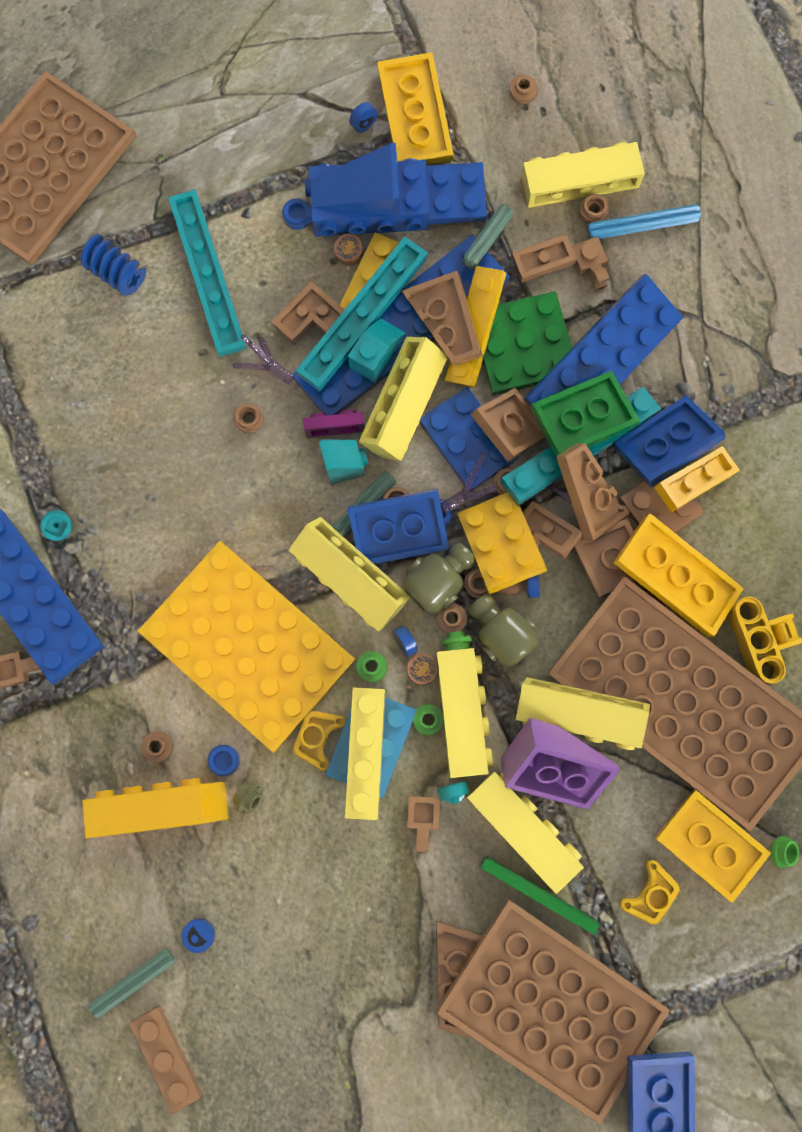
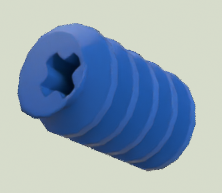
[81,234,146,296]

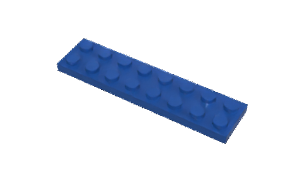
[292,234,510,416]

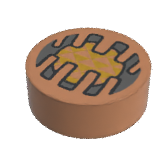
[334,234,363,265]
[407,654,438,685]

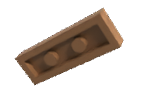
[129,1005,203,1115]

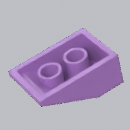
[500,718,620,809]

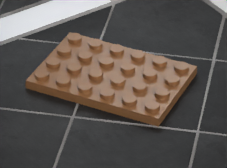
[0,71,137,266]
[436,898,670,1125]

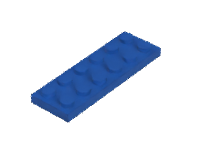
[523,274,684,407]
[0,509,105,685]

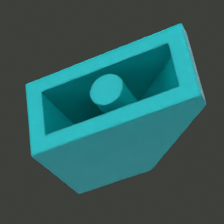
[348,318,406,383]
[319,439,369,485]

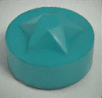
[40,510,72,541]
[437,781,470,804]

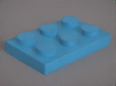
[325,698,417,798]

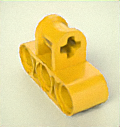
[728,597,802,685]

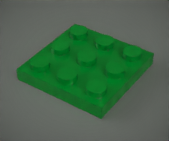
[483,291,572,396]

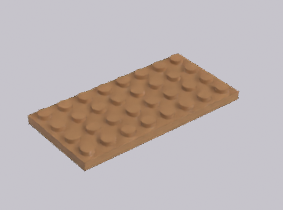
[548,576,802,832]

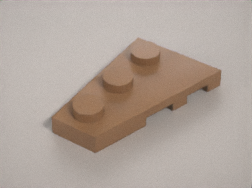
[402,271,483,366]
[556,443,630,541]
[436,920,483,1039]

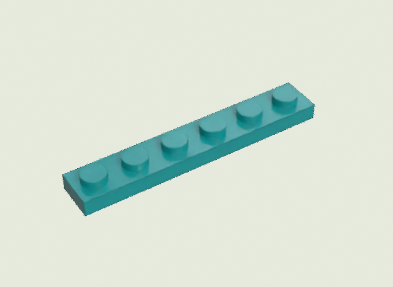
[168,189,247,358]
[295,236,428,391]
[500,387,661,506]

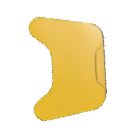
[293,711,346,771]
[619,860,680,924]

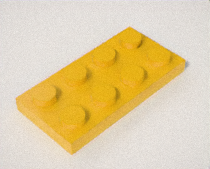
[377,52,454,165]
[613,513,744,638]

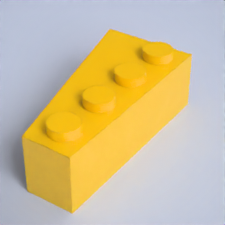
[82,778,229,839]

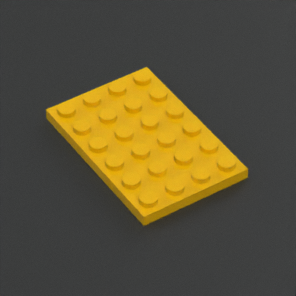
[138,541,356,753]

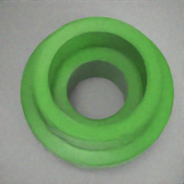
[441,631,472,651]
[356,651,387,682]
[413,704,444,735]
[770,836,799,869]

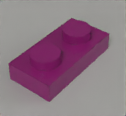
[303,409,365,438]

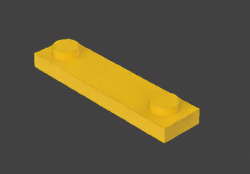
[445,266,506,388]

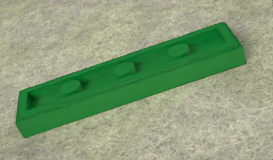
[479,856,600,935]

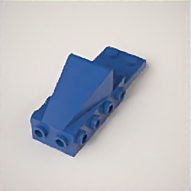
[305,143,487,237]

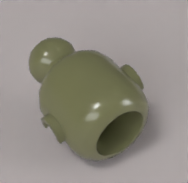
[403,543,476,614]
[469,593,539,668]

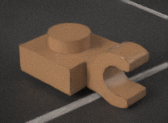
[571,236,609,290]
[0,651,41,689]
[407,796,440,852]

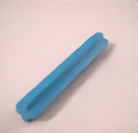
[587,204,701,239]

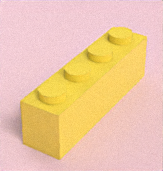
[521,142,645,208]
[359,337,448,461]
[288,517,410,632]
[436,648,493,778]
[516,677,650,750]
[345,688,386,820]
[466,771,584,894]

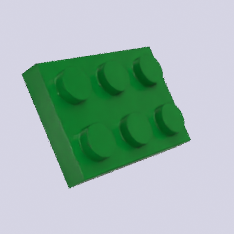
[530,371,641,456]

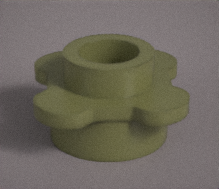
[233,782,262,814]

